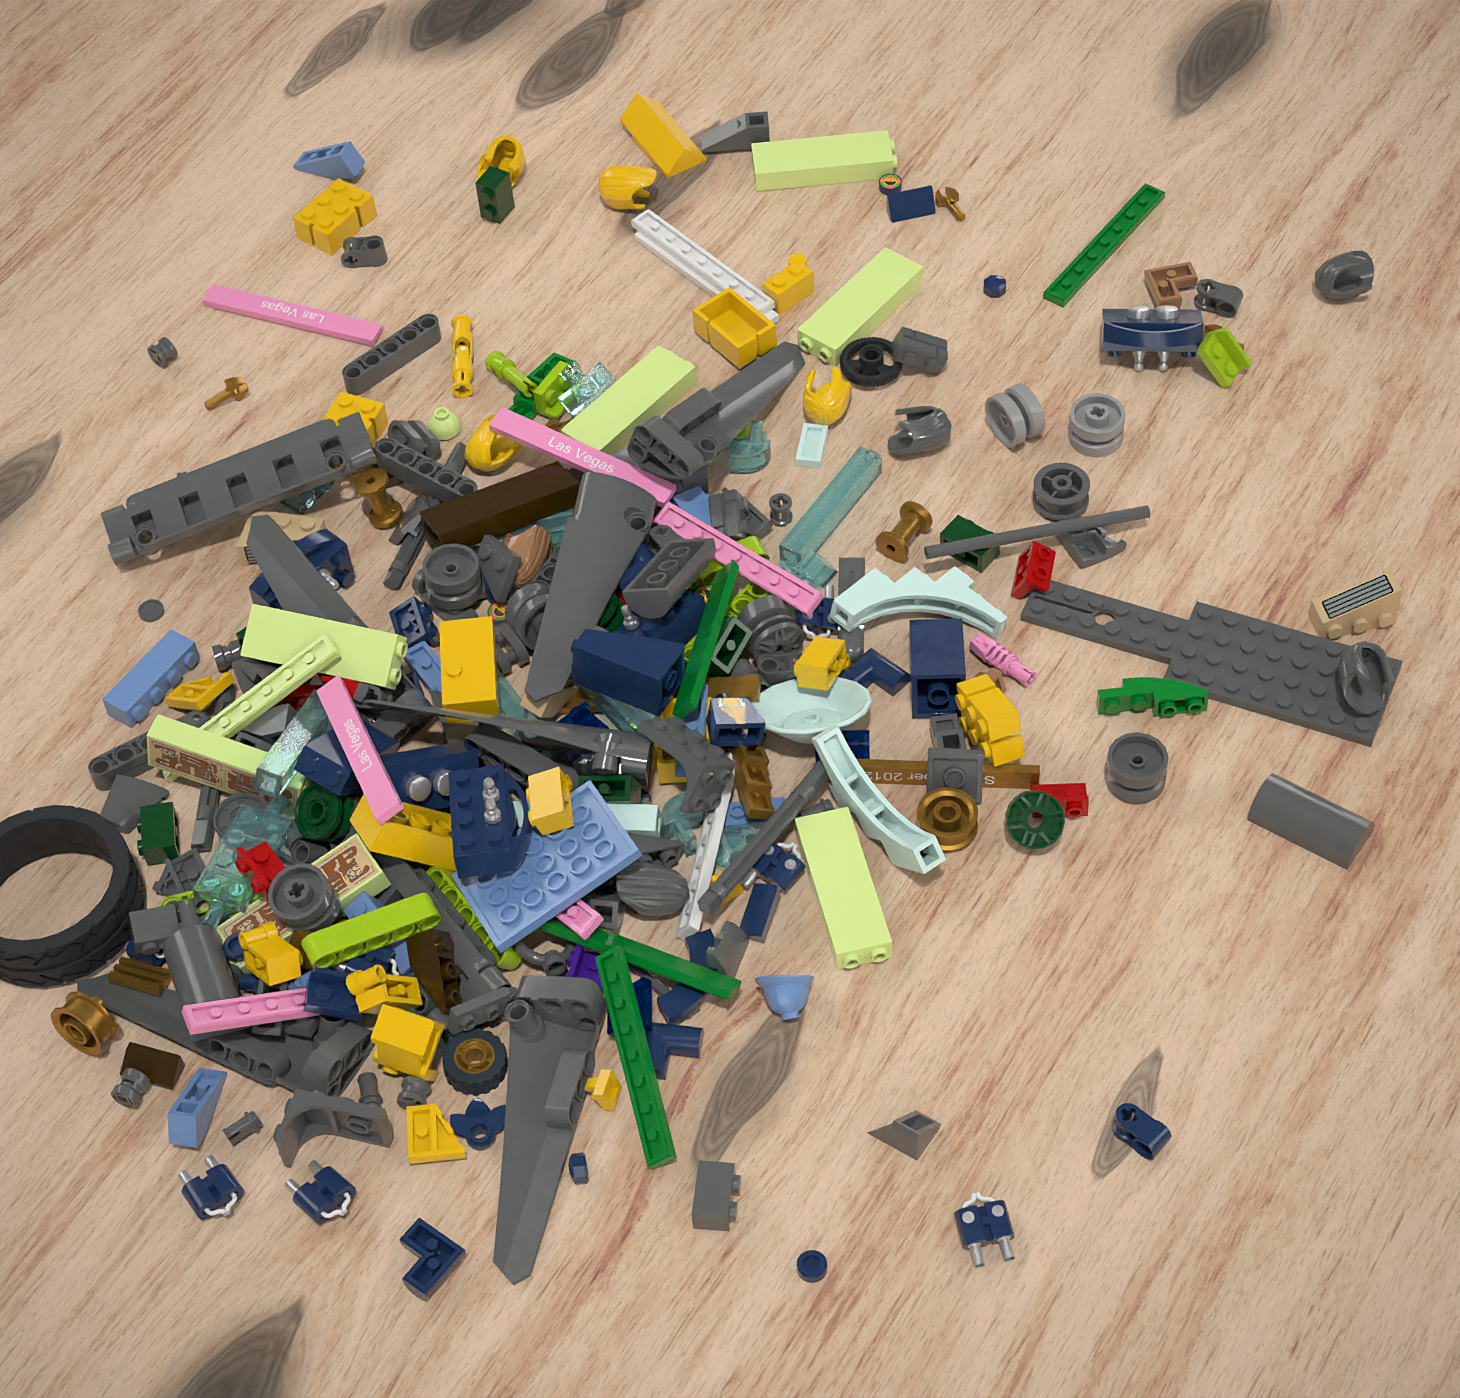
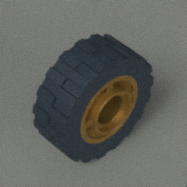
[442,1028,508,1096]

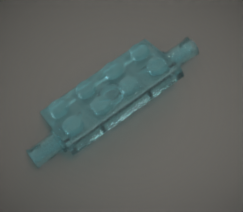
[193,793,293,929]

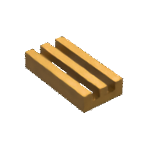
[108,956,172,996]

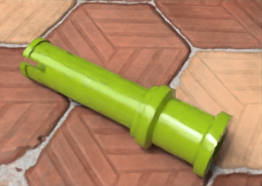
[485,351,537,397]

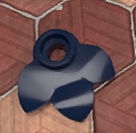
[450,1097,506,1149]

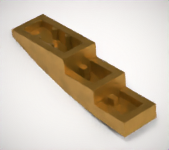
[731,742,775,820]

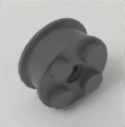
[1033,463,1090,521]

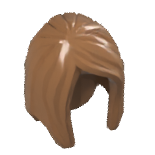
[503,525,552,589]

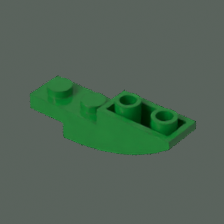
[1096,677,1209,717]

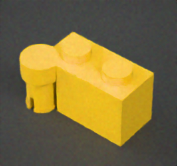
[762,253,814,316]
[794,636,850,691]
[526,767,574,836]
[238,921,303,986]
[346,965,423,1014]

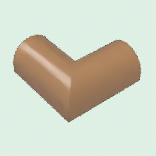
[1144,262,1198,309]

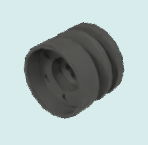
[737,595,804,662]

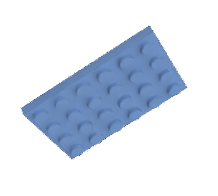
[451,780,643,953]

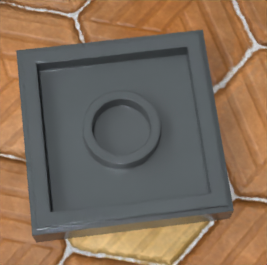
[927,748,984,803]

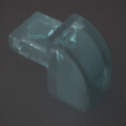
[728,421,771,474]
[778,549,838,591]
[661,791,704,857]

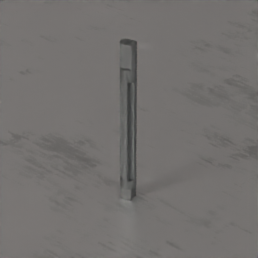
[383,442,466,590]
[191,683,236,852]
[697,761,829,915]

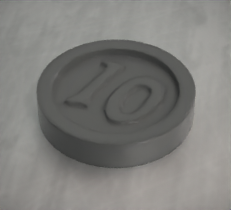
[138,599,165,622]

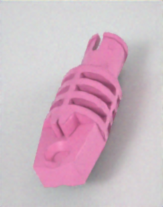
[969,634,1036,687]

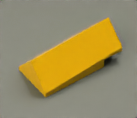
[620,92,706,179]

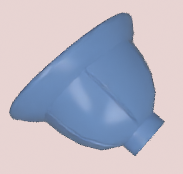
[755,975,814,1021]

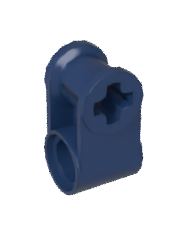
[1112,1103,1172,1160]

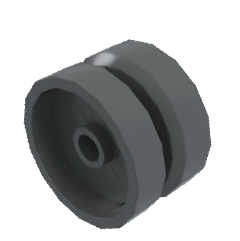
[422,544,482,610]
[505,583,550,650]
[1105,732,1169,804]
[268,863,341,933]

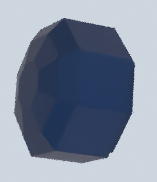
[984,275,1006,298]
[568,1152,589,1184]

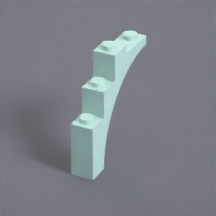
[830,566,1008,639]
[812,725,946,874]

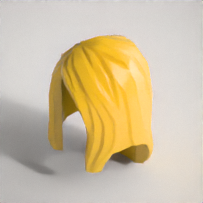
[477,136,525,187]
[598,165,657,210]
[803,367,852,426]
[464,413,523,472]

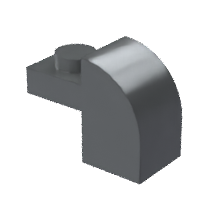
[929,713,967,749]

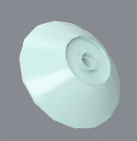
[751,677,872,744]

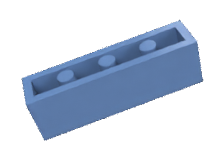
[102,629,200,728]

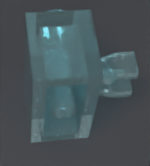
[557,360,616,417]

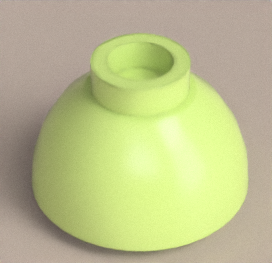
[427,407,462,440]

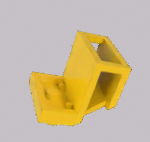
[371,1004,445,1082]

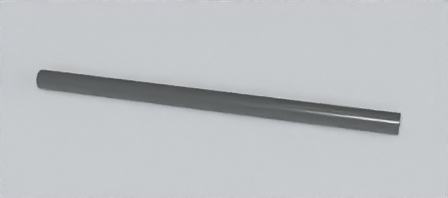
[924,505,1150,559]

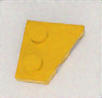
[164,672,235,711]
[406,1103,466,1164]

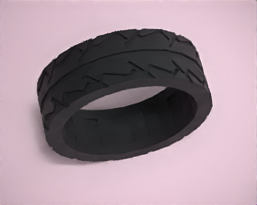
[0,805,145,987]

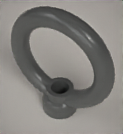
[512,939,577,976]

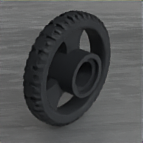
[840,337,903,387]

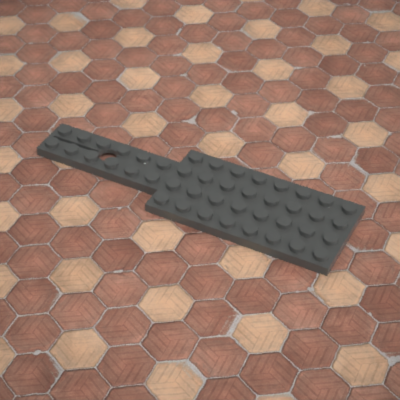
[1021,580,1403,747]

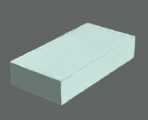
[795,423,828,468]

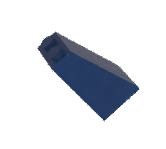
[909,619,966,719]
[571,629,685,717]
[293,720,400,796]

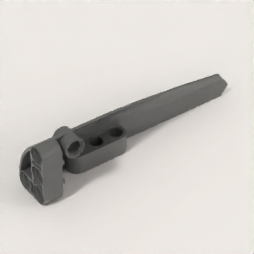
[246,515,434,747]

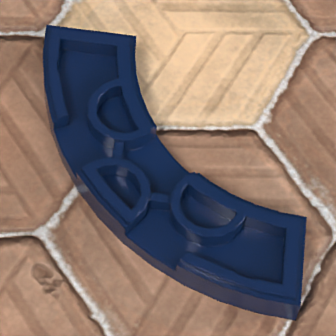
[657,929,717,1024]

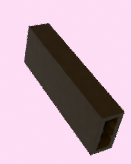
[420,461,580,547]

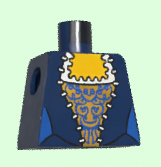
[706,693,766,746]

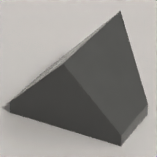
[867,1110,941,1161]

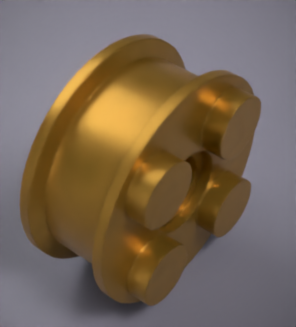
[917,787,978,852]
[51,992,119,1056]

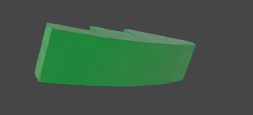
[508,352,574,420]

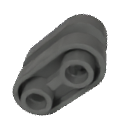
[388,420,440,459]
[494,622,530,676]

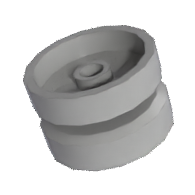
[985,383,1045,448]
[1068,393,1125,458]

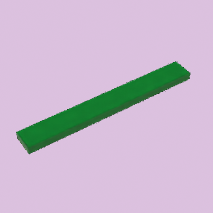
[1043,183,1165,308]
[672,560,739,719]
[537,917,741,1000]
[595,945,677,1170]

